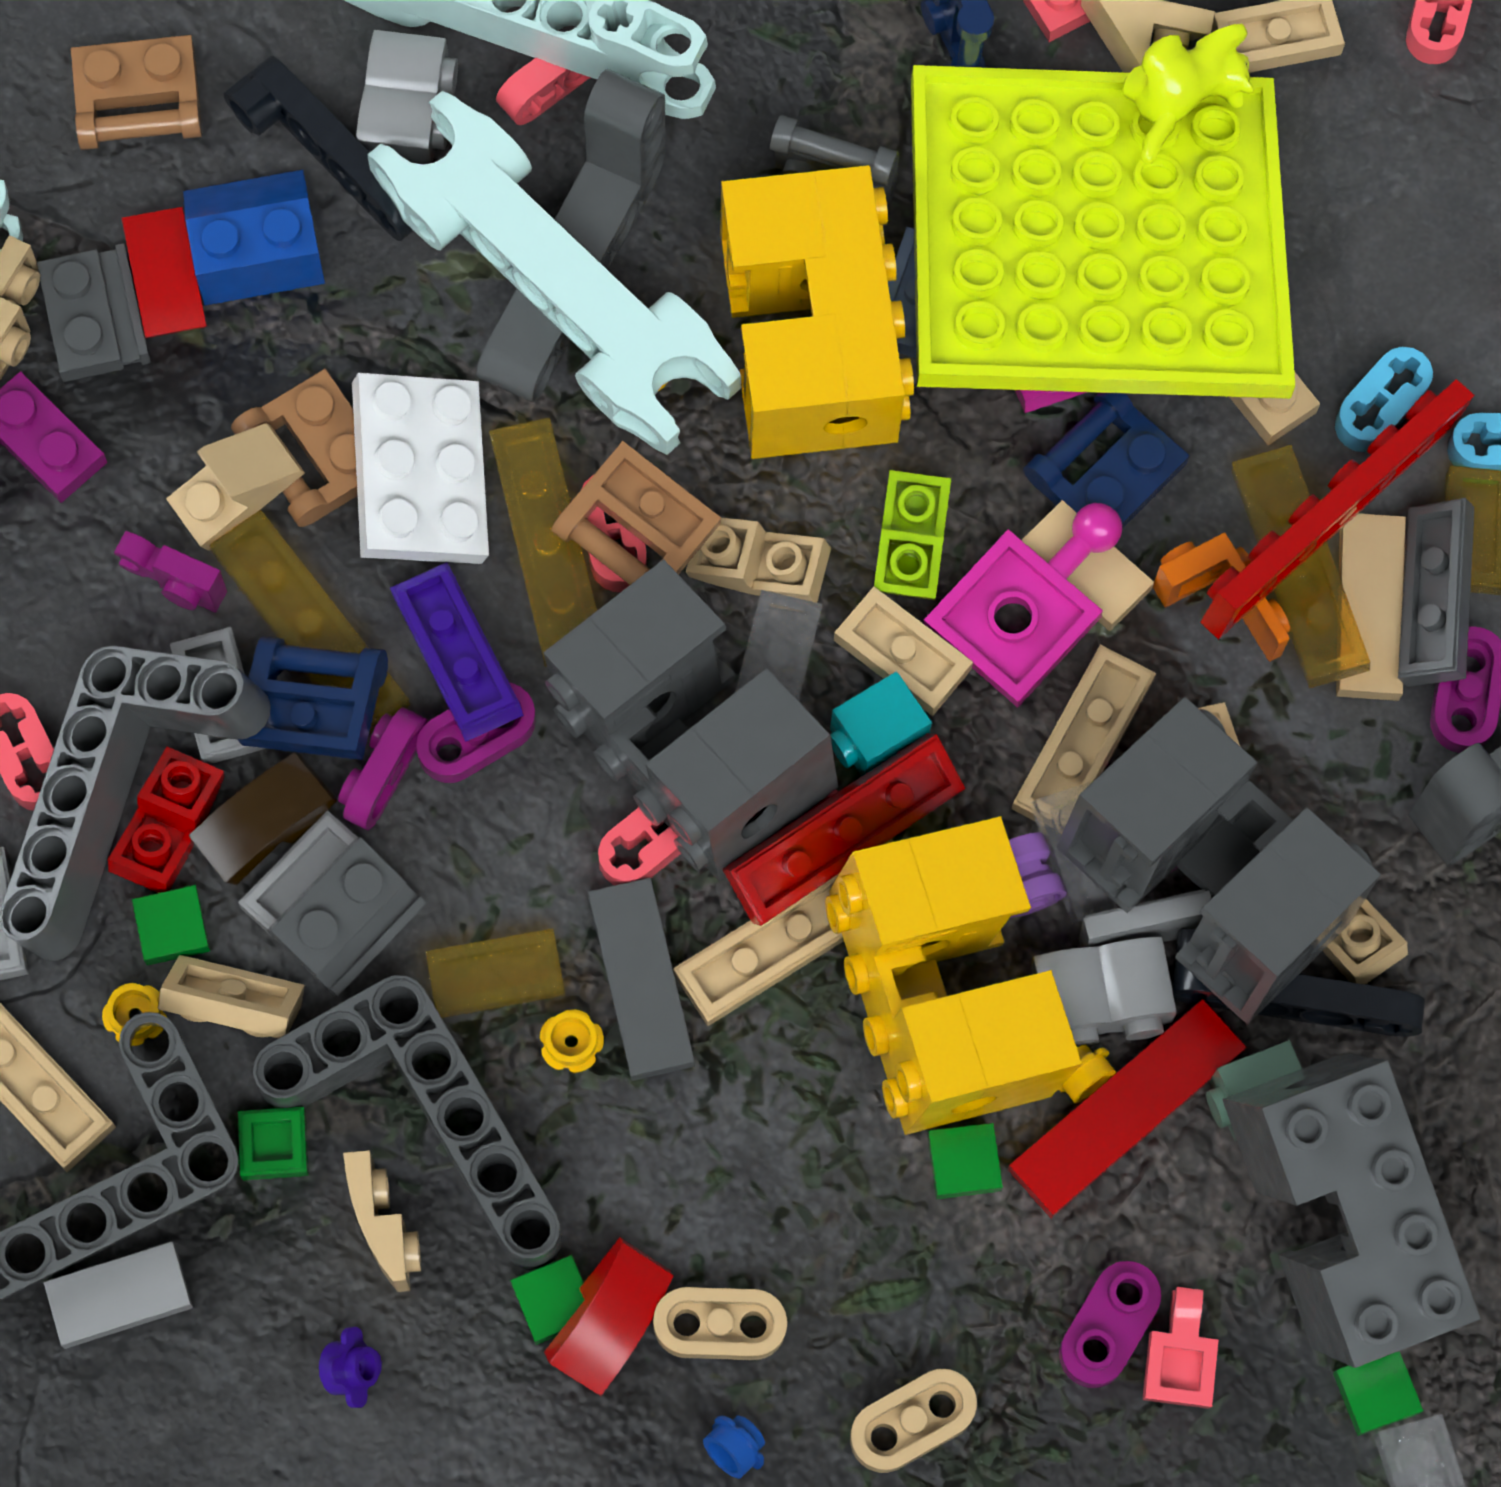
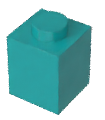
[830,671,932,776]

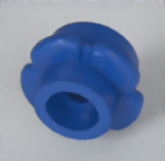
[703,1415,765,1479]

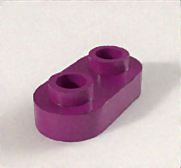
[1430,627,1501,753]
[416,683,536,783]
[338,707,428,831]
[1059,1261,1161,1388]

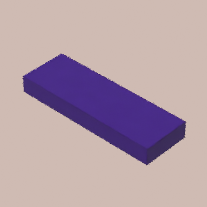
[390,562,524,742]

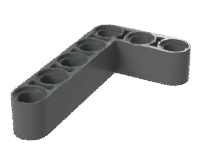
[476,69,666,403]
[0,646,271,961]
[1408,743,1501,867]
[253,975,562,1270]
[0,1012,240,1301]

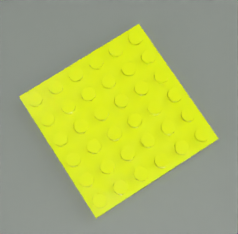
[911,65,1295,399]

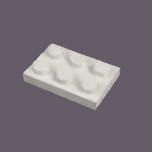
[352,373,489,564]

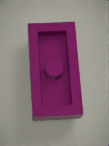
[0,371,107,503]

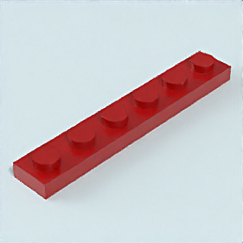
[1200,379,1475,640]

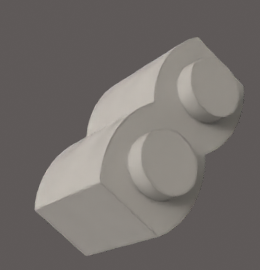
[356,30,458,165]
[1031,937,1176,1047]

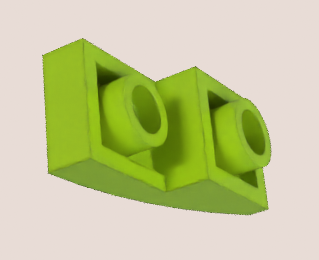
[874,470,951,600]

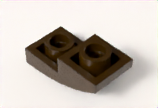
[189,753,338,885]

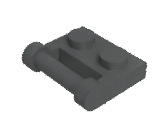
[770,114,899,204]

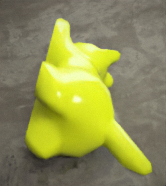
[1123,24,1254,165]

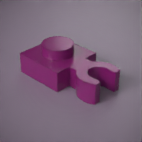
[114,531,227,613]

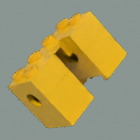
[720,165,914,459]
[825,816,1082,1135]

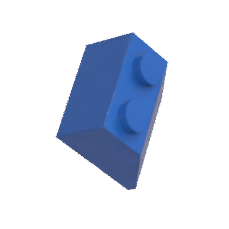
[183,170,325,306]

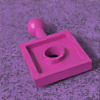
[924,503,1122,708]

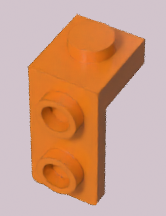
[1153,532,1290,662]

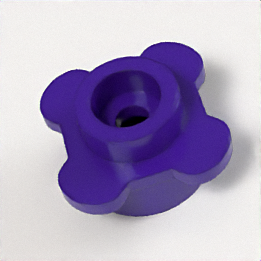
[319,1327,382,1408]

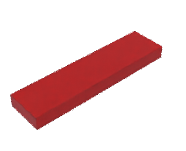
[722,733,966,926]
[1007,999,1247,1219]

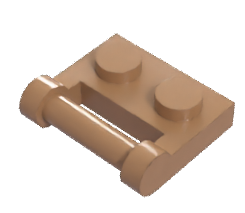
[71,35,202,150]
[231,369,358,527]
[551,441,721,585]

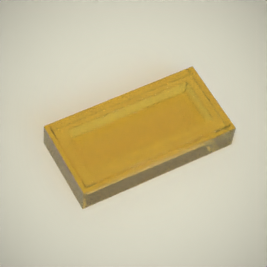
[1445,466,1501,595]
[425,928,565,1018]

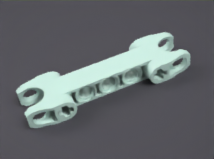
[344,0,716,119]
[368,91,741,455]

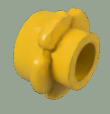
[102,983,167,1046]
[539,1009,604,1073]
[1058,1044,1116,1104]

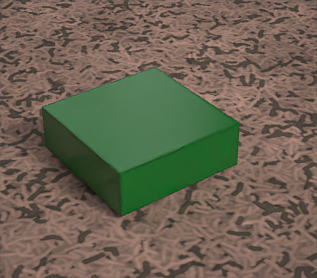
[132,885,211,966]
[238,1107,309,1181]
[927,1123,1003,1199]
[510,1255,584,1345]
[1333,1351,1423,1436]

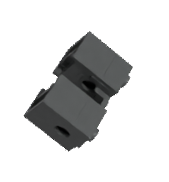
[543,559,838,882]
[1056,697,1381,1025]
[1222,1053,1481,1368]

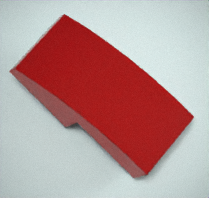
[122,207,207,338]
[108,747,224,893]
[544,1237,674,1396]

